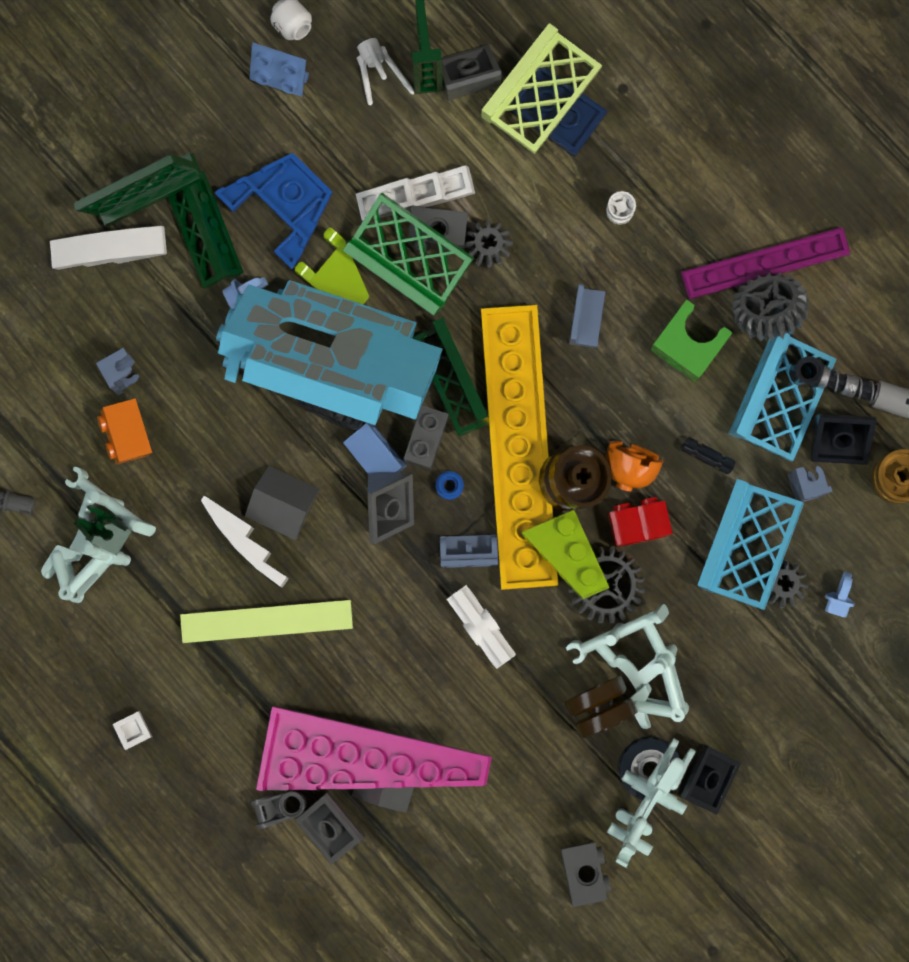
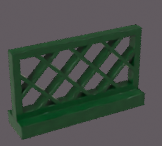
[412,0,443,95]
[73,152,204,226]

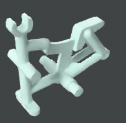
[41,467,156,603]
[566,604,689,729]
[607,738,696,868]

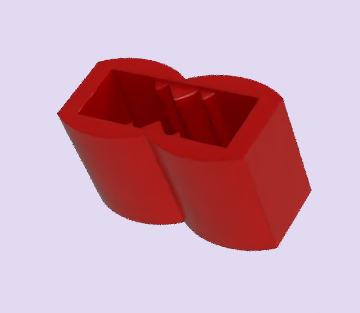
[608,497,673,548]

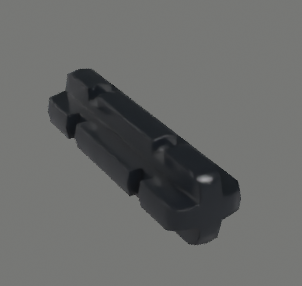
[682,437,736,474]

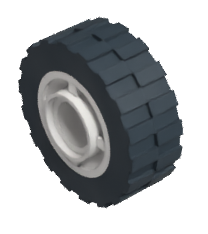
[618,736,680,800]

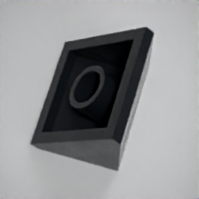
[811,414,877,465]
[677,744,741,815]

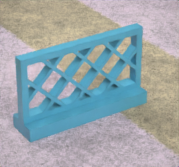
[728,333,837,462]
[698,479,804,610]

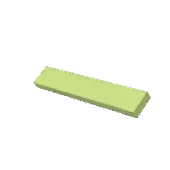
[180,600,353,643]

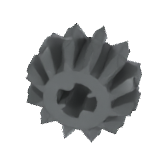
[465,220,513,269]
[759,560,808,608]

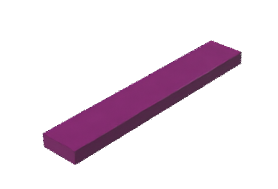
[681,227,851,300]

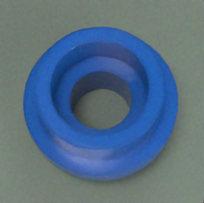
[435,471,464,500]

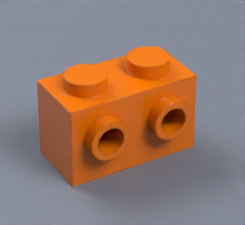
[97,398,152,465]

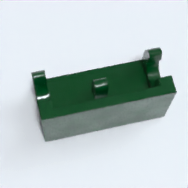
[74,505,132,556]

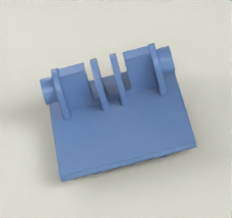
[249,43,309,97]

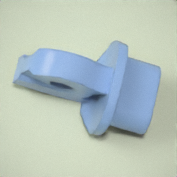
[222,277,268,309]
[825,571,855,618]

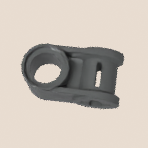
[250,790,308,830]

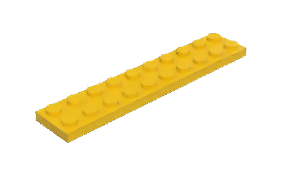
[481,305,558,590]

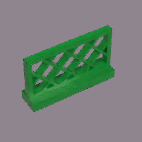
[343,193,474,315]

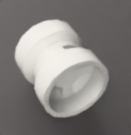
[606,191,636,225]

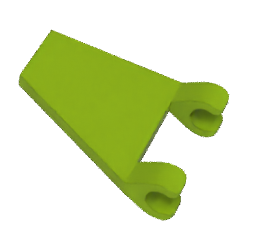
[295,228,370,305]

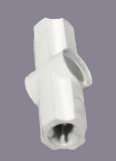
[447,585,516,669]

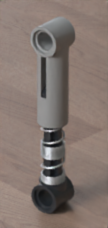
[789,356,909,419]

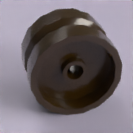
[539,445,612,512]
[564,675,638,739]

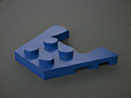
[215,153,333,271]

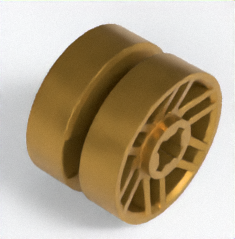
[872,449,909,504]

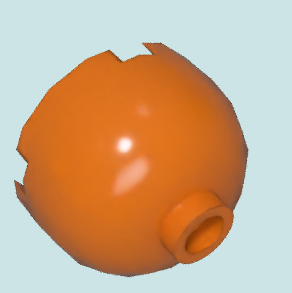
[605,441,664,492]

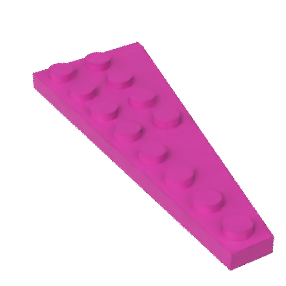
[256,706,492,791]

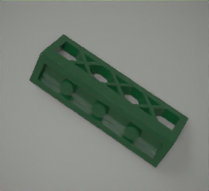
[168,171,244,289]
[413,317,489,438]

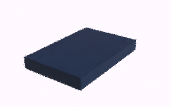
[510,67,608,157]

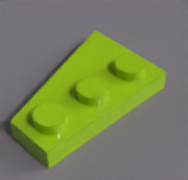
[522,510,609,600]

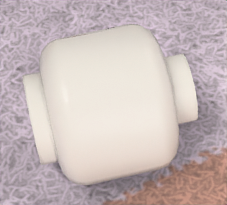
[270,0,312,40]

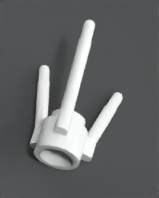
[357,38,415,105]

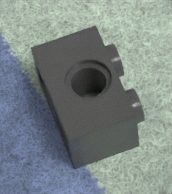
[408,206,468,251]
[404,405,449,471]
[560,841,611,907]

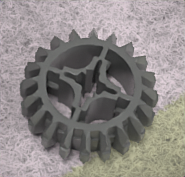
[732,272,809,342]
[568,547,645,624]

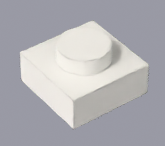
[113,711,152,750]

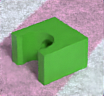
[651,300,732,383]

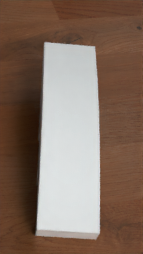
[356,165,475,221]
[50,226,167,270]
[201,496,289,588]

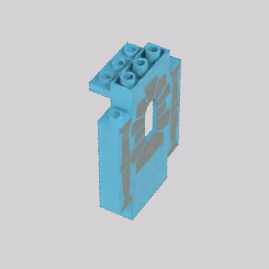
[216,280,442,425]

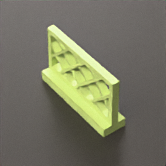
[481,23,602,154]

